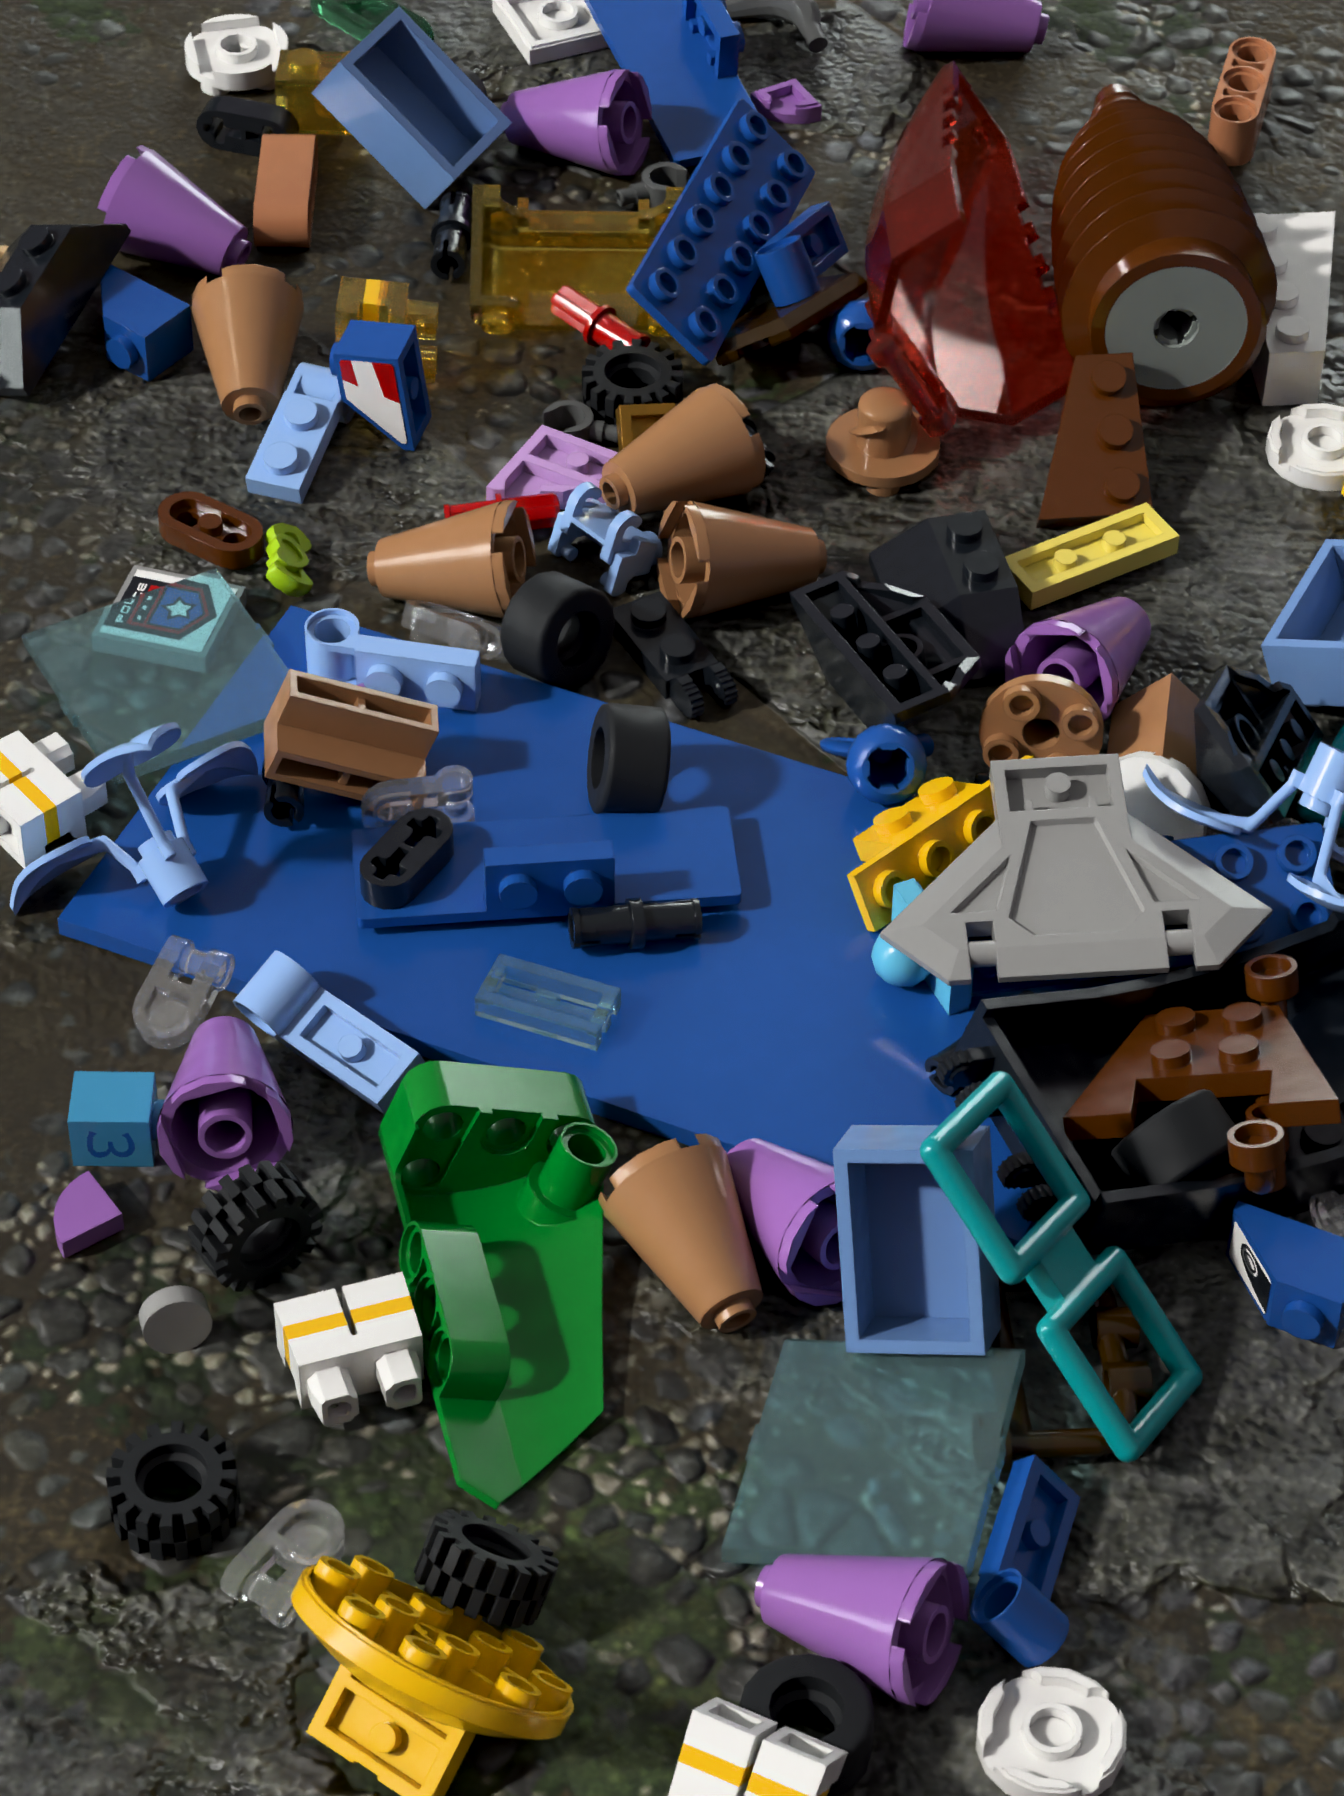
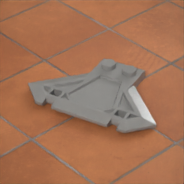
[880,753,1273,986]

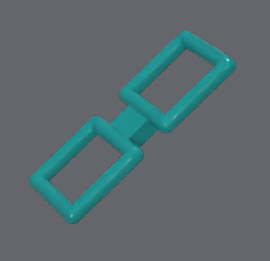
[920,1071,1203,1463]

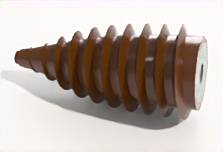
[1051,84,1278,406]

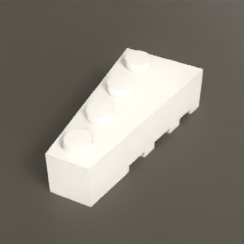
[1250,211,1335,406]

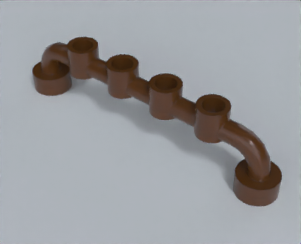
[1227,954,1299,1195]

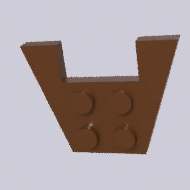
[1063,1002,1341,1141]

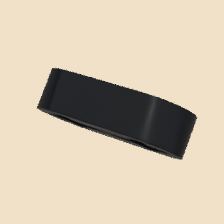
[196,96,300,157]
[360,808,454,909]

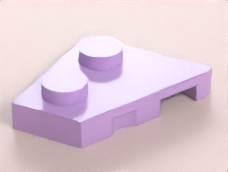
[486,425,619,510]

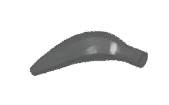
[725,0,828,53]

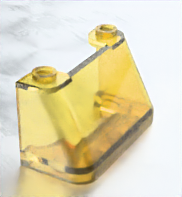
[470,184,685,337]

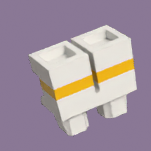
[0,730,108,869]
[273,1272,424,1427]
[668,1697,848,1796]

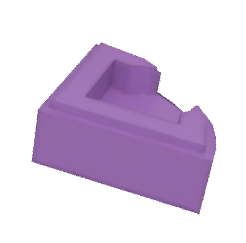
[750,79,822,124]
[53,1171,124,1259]

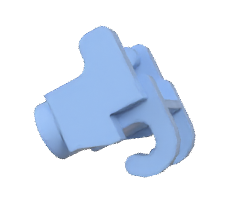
[548,482,663,597]

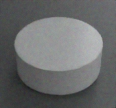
[138,1285,212,1354]

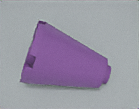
[903,0,1049,53]
[500,68,652,176]
[97,145,252,277]
[1005,597,1151,722]
[157,1016,293,1191]
[727,1138,843,1306]
[754,1553,970,1707]

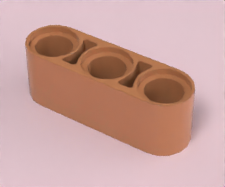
[1208,37,1276,166]
[253,134,318,247]

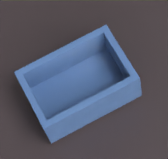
[312,6,512,209]
[1261,539,1344,707]
[833,1125,1001,1356]

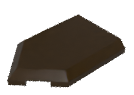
[715,272,870,367]

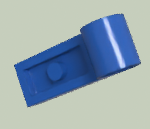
[754,201,849,307]
[970,1454,1081,1667]

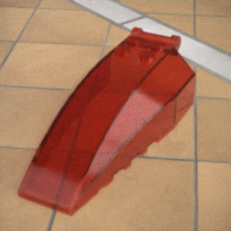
[865,61,1074,438]

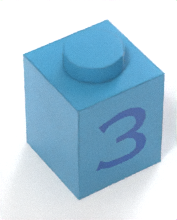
[67,1071,165,1167]

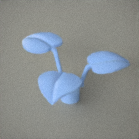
[10,722,258,916]
[1143,742,1344,913]

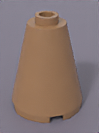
[192,264,304,425]
[599,383,766,515]
[367,500,536,618]
[657,500,827,619]
[598,1133,763,1333]

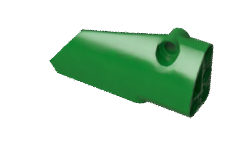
[378,1060,618,1510]

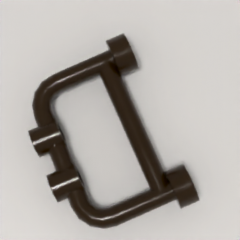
[973,1276,1153,1476]

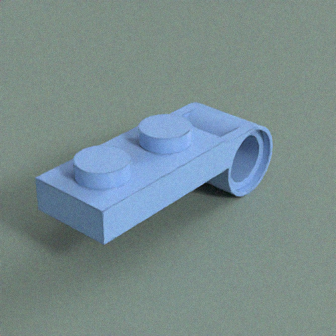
[245,362,355,504]
[304,608,481,712]
[233,950,425,1115]

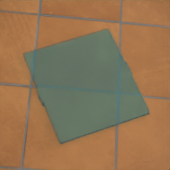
[21,568,289,786]
[722,1338,1025,1578]

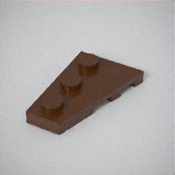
[1036,352,1153,528]

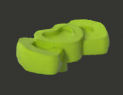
[264,523,314,597]

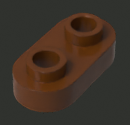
[158,491,265,570]

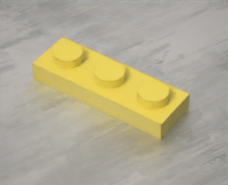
[1005,502,1180,610]

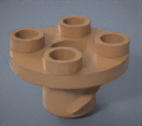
[825,386,940,497]
[979,674,1104,767]

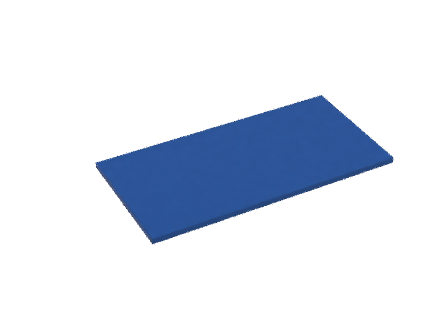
[57,605,1158,1246]

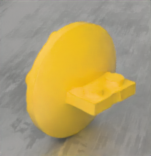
[291,1555,574,1796]

